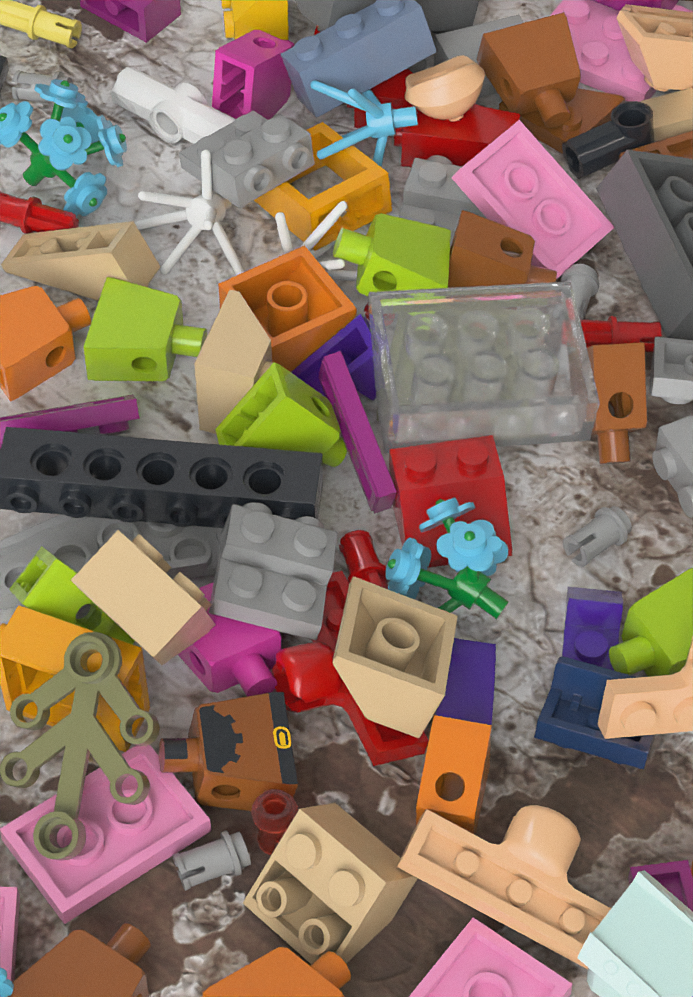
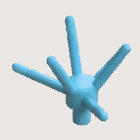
[310,80,418,167]

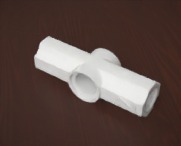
[111,67,236,144]

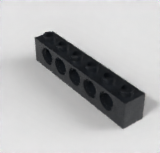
[0,427,323,528]

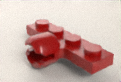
[272,570,429,766]

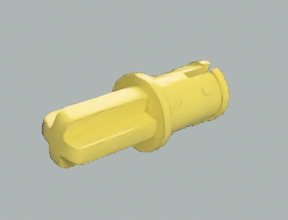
[0,0,82,49]

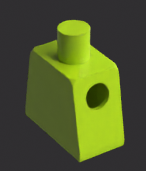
[333,213,451,323]
[83,277,207,381]
[215,362,347,467]
[9,546,135,644]
[609,568,693,677]

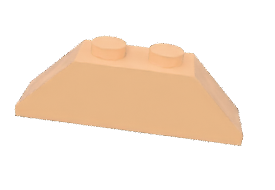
[617,4,693,92]

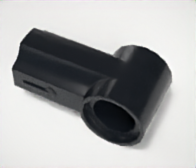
[562,101,654,179]

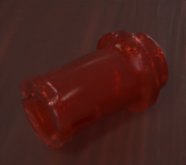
[251,789,298,855]

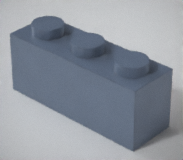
[281,0,437,118]

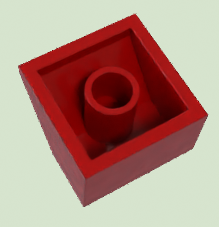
[389,435,513,568]

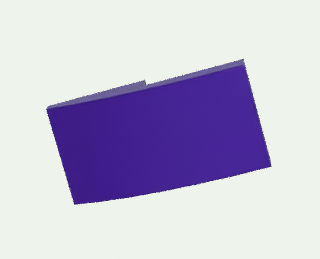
[433,638,496,725]

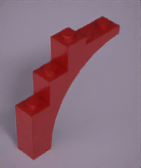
[314,26,520,167]

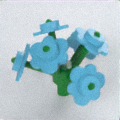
[0,79,127,217]
[386,498,509,620]

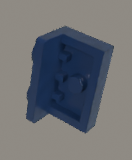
[534,656,656,770]

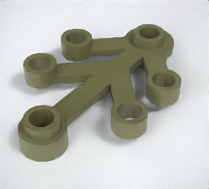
[0,632,160,861]

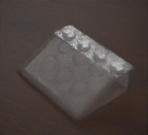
[368,281,600,453]

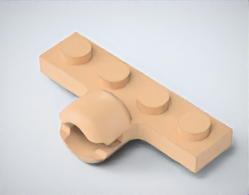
[597,636,693,739]
[397,805,611,969]

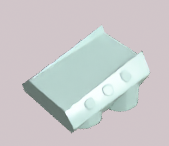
[577,871,693,997]

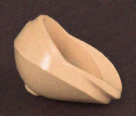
[405,55,485,121]

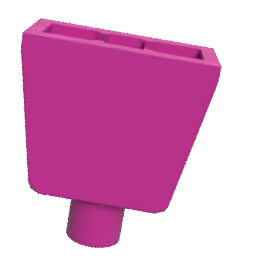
[212,30,295,120]
[178,582,282,697]

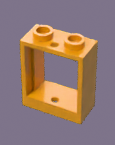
[254,122,392,251]
[0,605,150,752]

